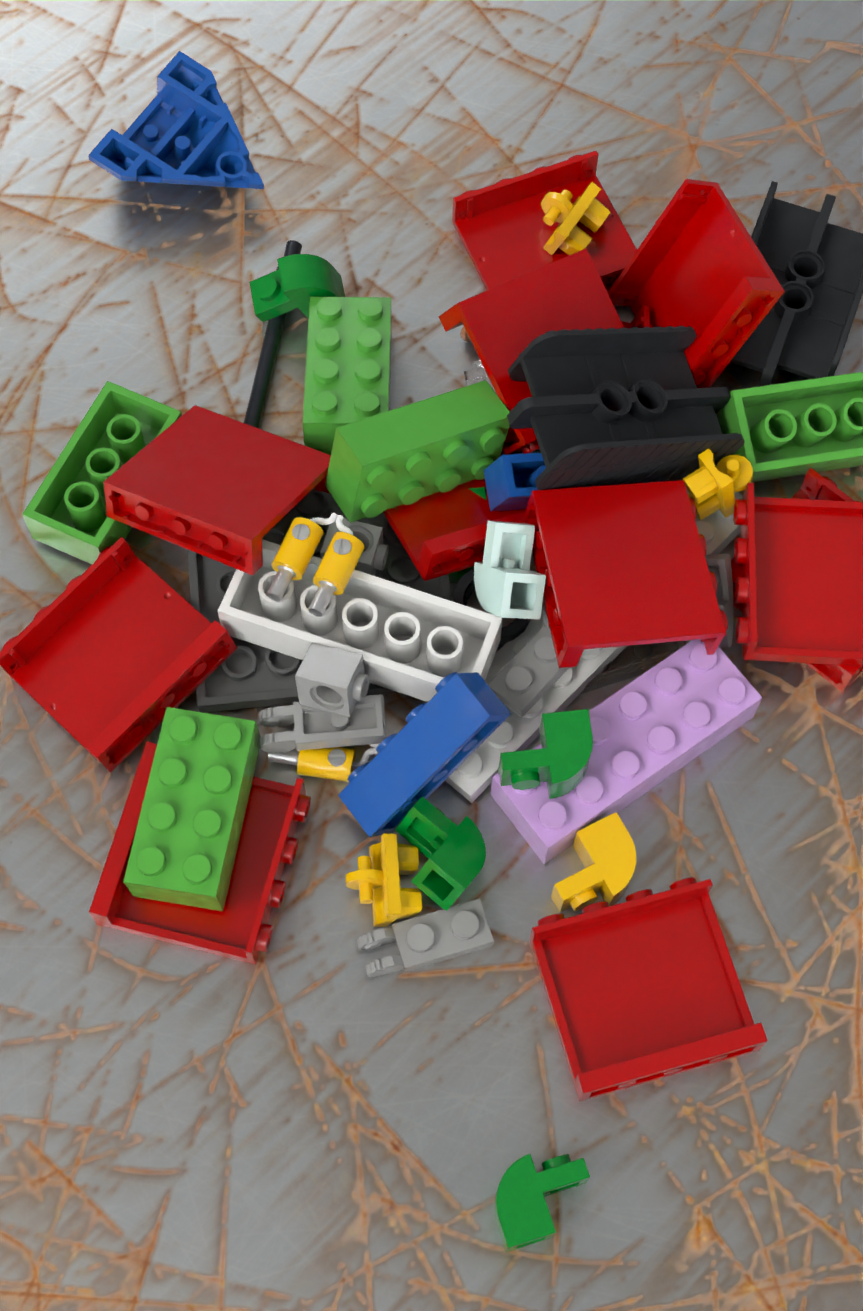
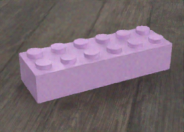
[490,639,762,864]

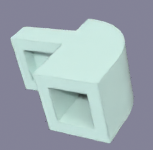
[474,520,546,620]

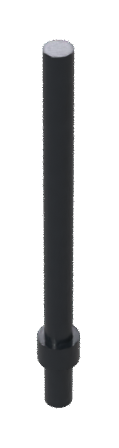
[244,240,302,428]

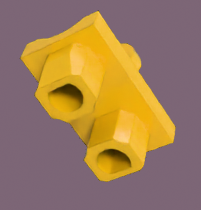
[541,182,610,255]
[683,448,753,521]
[345,833,422,927]

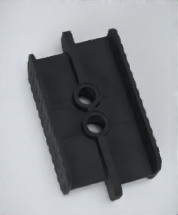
[730,181,863,387]
[507,326,745,490]

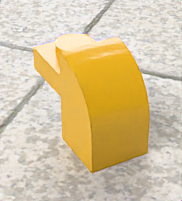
[551,812,636,913]

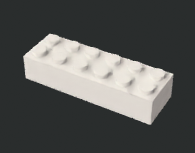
[218,539,502,702]

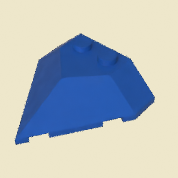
[88,51,264,189]

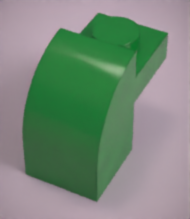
[249,254,345,322]
[498,709,593,799]
[395,796,486,911]
[494,1154,590,1253]

